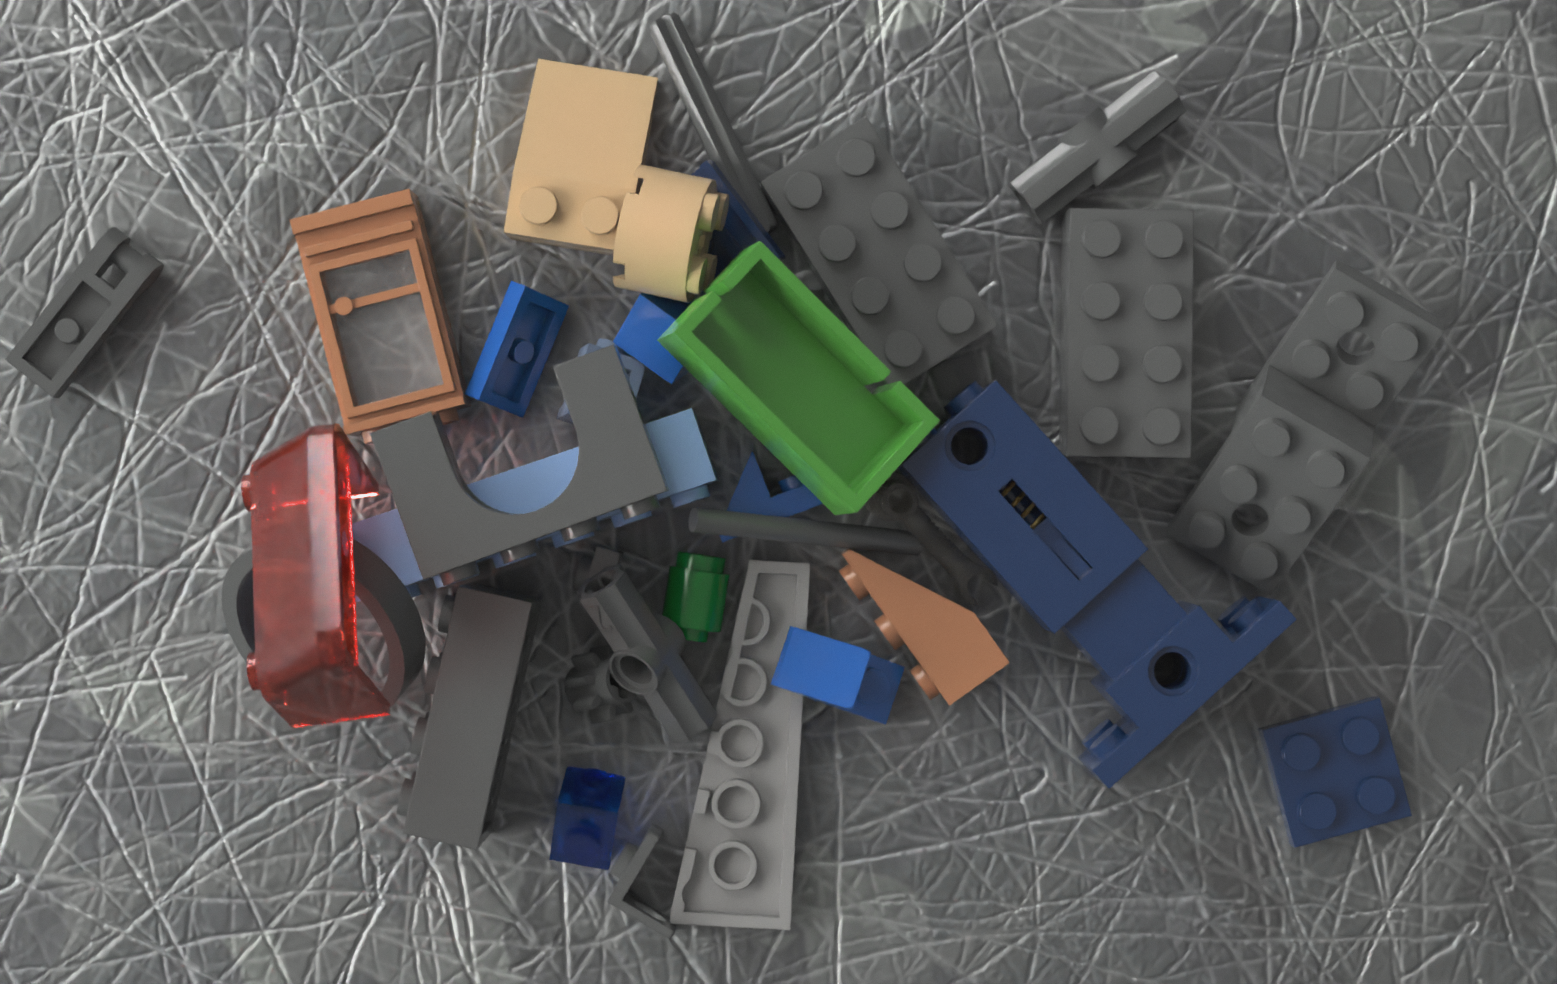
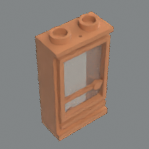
[289,189,472,444]

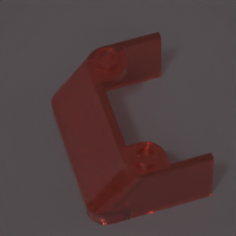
[241,423,390,728]

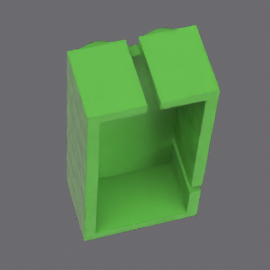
[657,241,940,515]

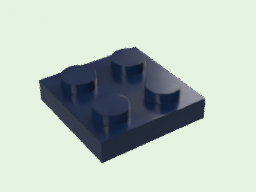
[1258,696,1412,848]

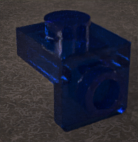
[549,767,626,870]

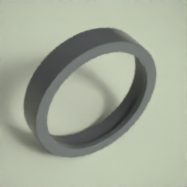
[221,523,426,722]

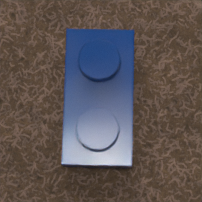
[465,281,569,418]

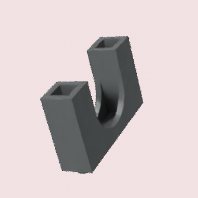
[370,344,669,586]

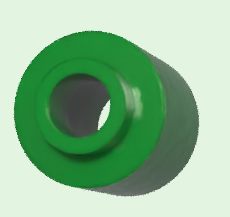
[662,551,730,642]

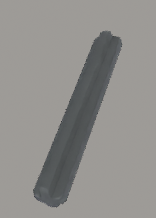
[649,13,777,234]

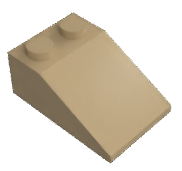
[504,59,659,256]

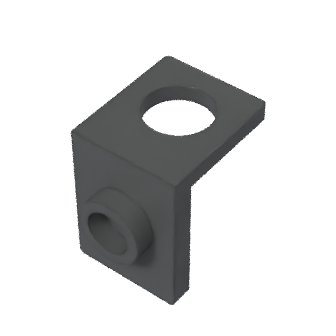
[607,823,677,940]

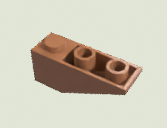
[839,548,1010,706]

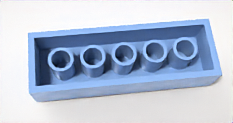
[335,408,719,602]

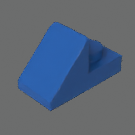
[719,452,823,542]
[770,626,905,725]

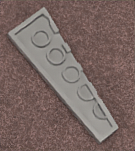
[670,559,810,930]

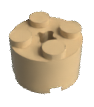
[613,164,729,303]

